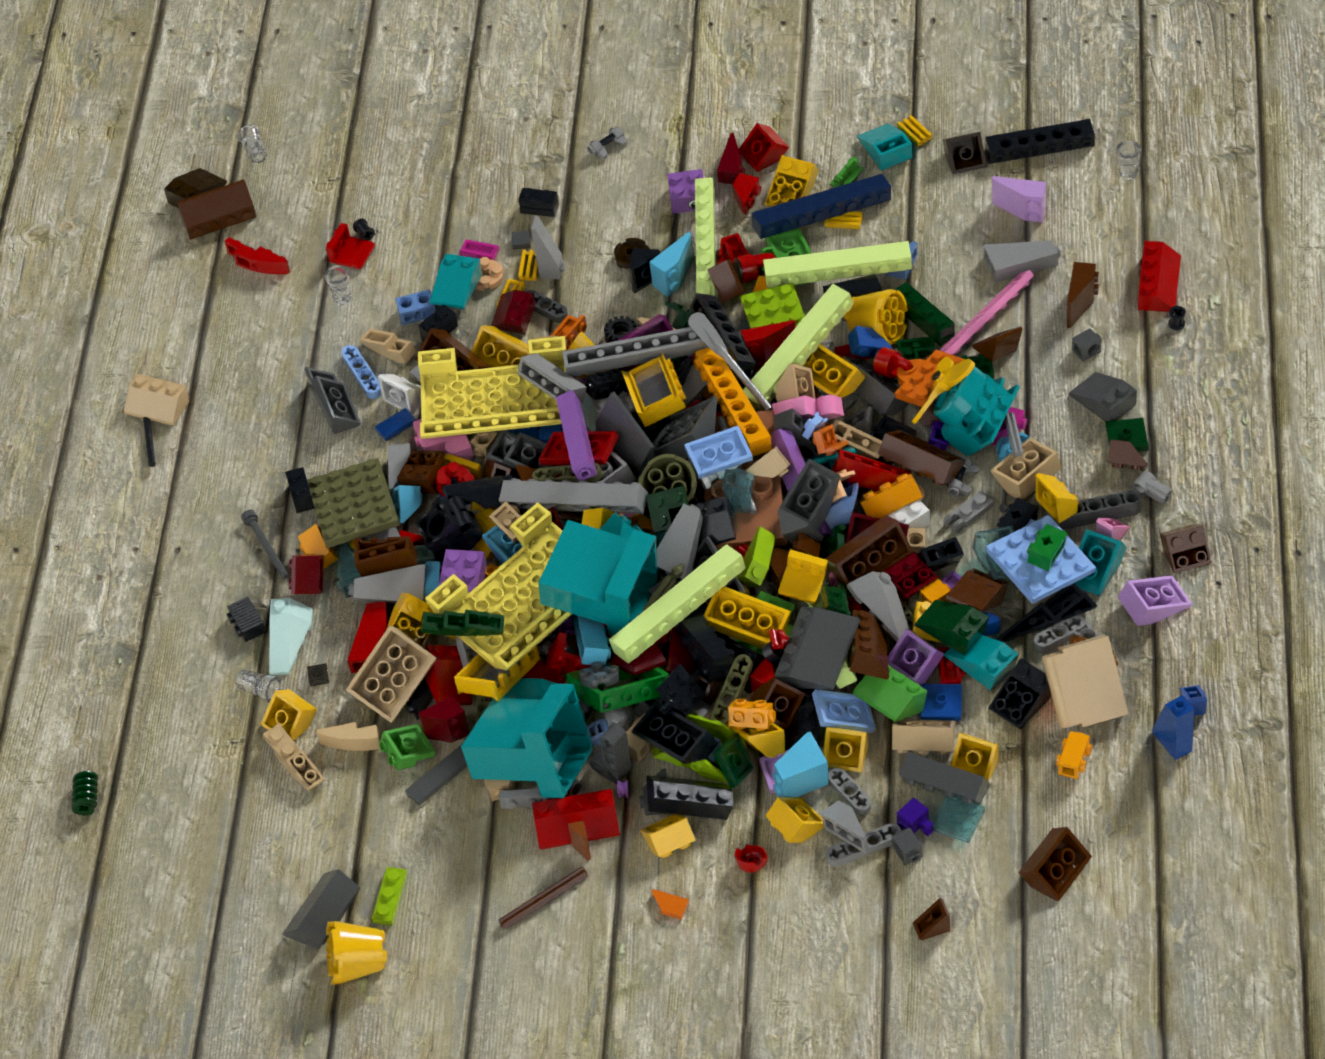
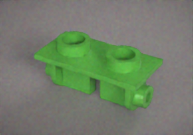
[830,157,864,187]

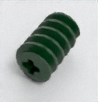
[72,771,98,816]

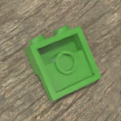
[379,724,436,771]

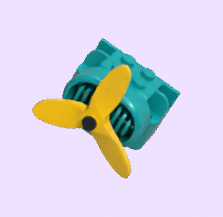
[911,357,1020,457]

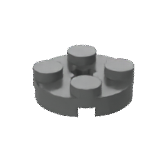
[579,662,619,688]

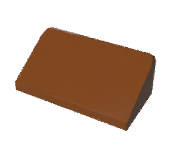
[568,821,591,861]

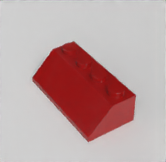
[1138,241,1181,312]
[532,789,620,850]

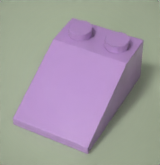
[992,176,1046,223]
[1118,575,1192,626]

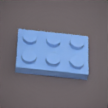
[684,426,753,479]
[812,689,876,734]

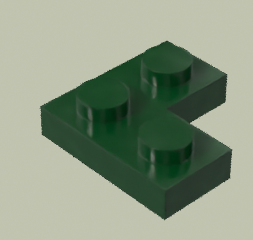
[896,336,936,360]
[646,486,689,534]

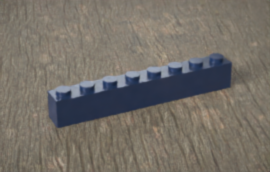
[752,174,891,239]

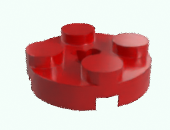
[435,462,474,498]

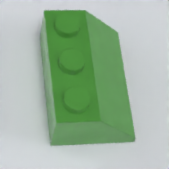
[853,664,927,722]

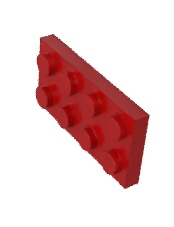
[539,431,619,465]

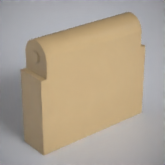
[1042,635,1129,728]

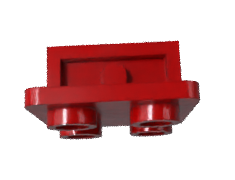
[325,223,375,269]

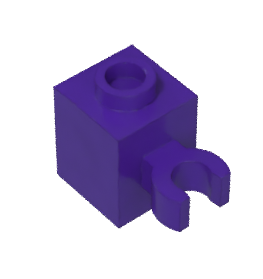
[897,797,934,836]

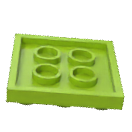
[740,282,805,329]

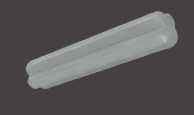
[1004,412,1023,457]

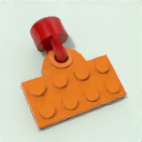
[873,347,966,409]

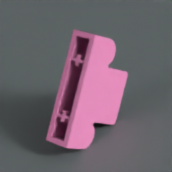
[772,395,844,421]
[413,419,474,461]

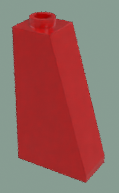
[348,602,389,673]

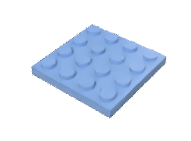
[985,515,1096,604]

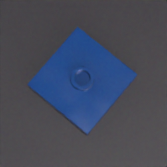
[921,684,962,721]

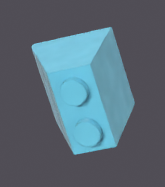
[772,732,828,797]

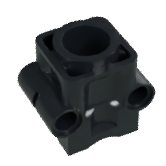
[415,496,483,561]

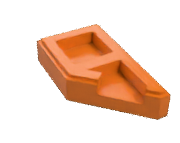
[652,889,689,920]

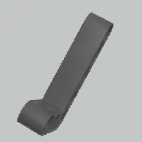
[1041,490,1141,530]

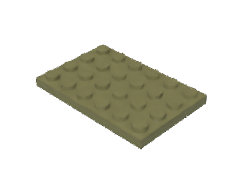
[307,458,400,548]

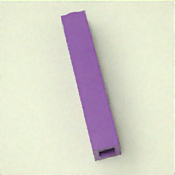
[556,390,597,481]
[771,429,831,542]

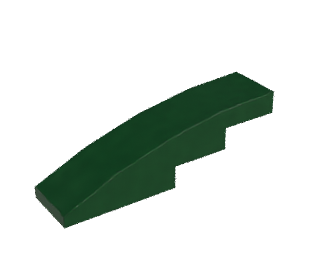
[421,610,504,636]

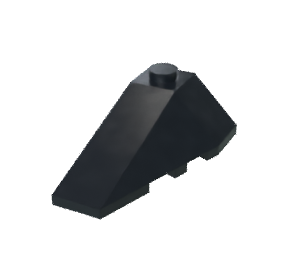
[442,475,524,515]

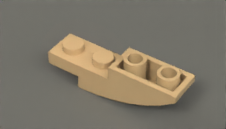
[263,723,325,791]

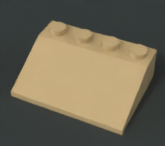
[346,625,437,724]

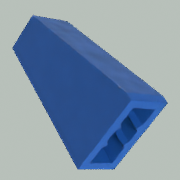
[1152,695,1194,760]

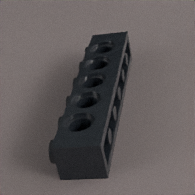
[985,119,1095,164]
[689,293,756,377]

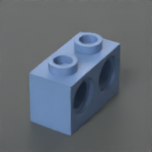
[395,289,436,325]

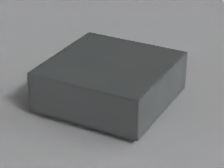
[512,231,531,250]

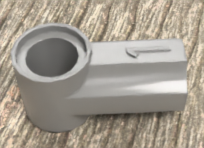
[1131,471,1173,504]

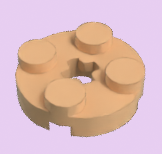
[475,257,504,291]

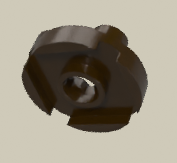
[614,238,650,269]

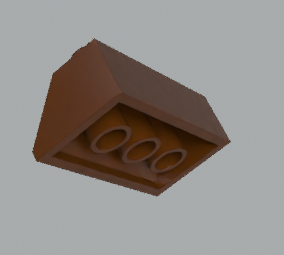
[177,179,256,240]
[415,328,492,371]
[878,430,966,486]
[825,515,913,595]
[848,610,889,680]

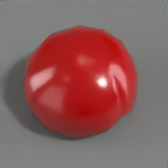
[734,844,768,873]

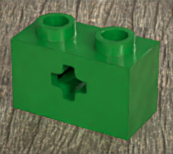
[1027,524,1068,572]

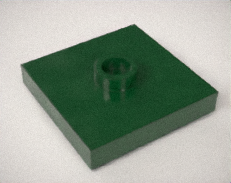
[1105,418,1149,452]
[714,733,755,789]

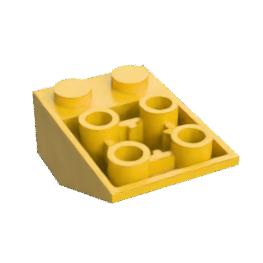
[764,155,819,207]
[386,593,434,647]

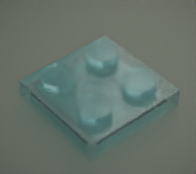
[932,796,985,843]

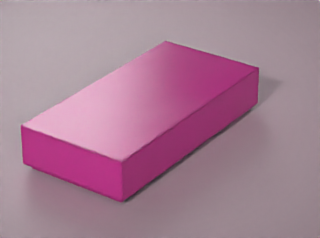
[460,239,500,261]

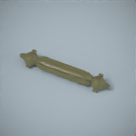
[637,563,684,616]

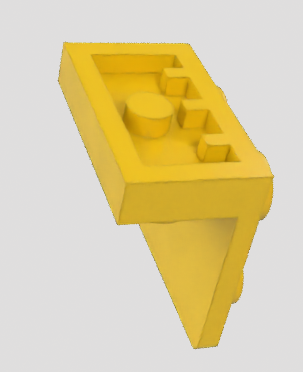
[778,549,828,604]

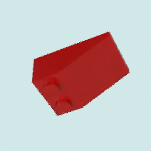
[740,320,796,372]
[425,645,472,705]

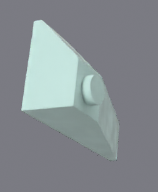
[269,598,313,675]

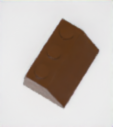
[1018,827,1092,901]

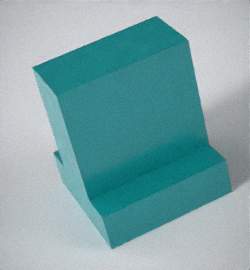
[538,520,658,636]
[461,684,594,798]

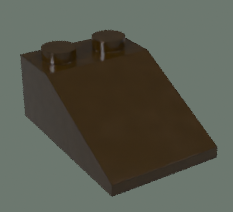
[164,168,227,208]

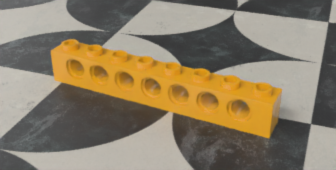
[693,347,772,457]

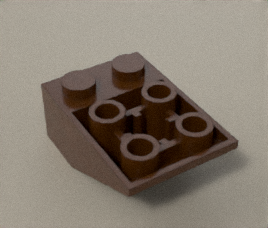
[946,568,1009,612]

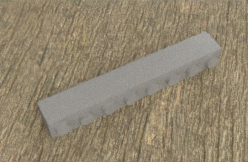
[562,327,708,377]
[499,478,648,514]

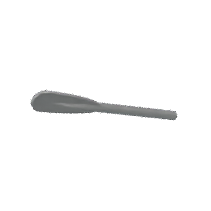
[688,312,773,411]

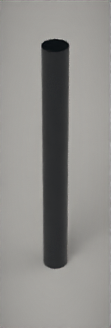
[143,417,156,467]

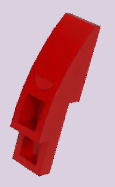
[224,237,290,275]

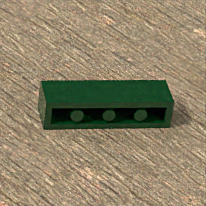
[894,282,955,346]

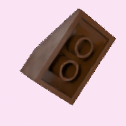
[1067,262,1099,328]

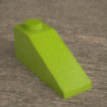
[736,526,776,587]

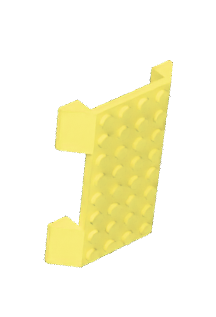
[418,336,567,439]
[425,502,572,670]

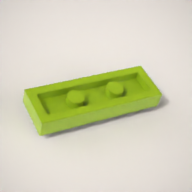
[372,867,407,926]

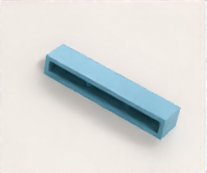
[571,614,611,665]

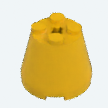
[843,289,908,345]
[326,921,387,985]

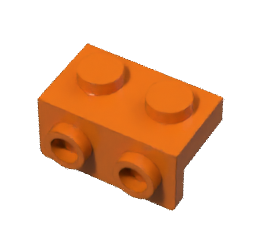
[550,315,587,347]
[812,424,848,456]

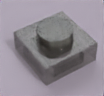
[307,663,330,687]

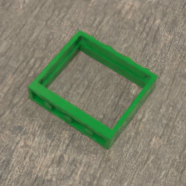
[567,661,669,713]

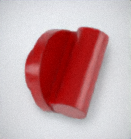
[768,629,787,650]

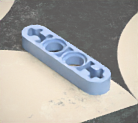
[341,345,382,399]

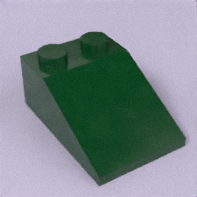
[914,600,989,656]

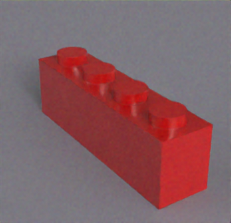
[832,449,912,492]

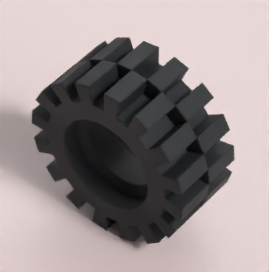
[604,316,637,343]

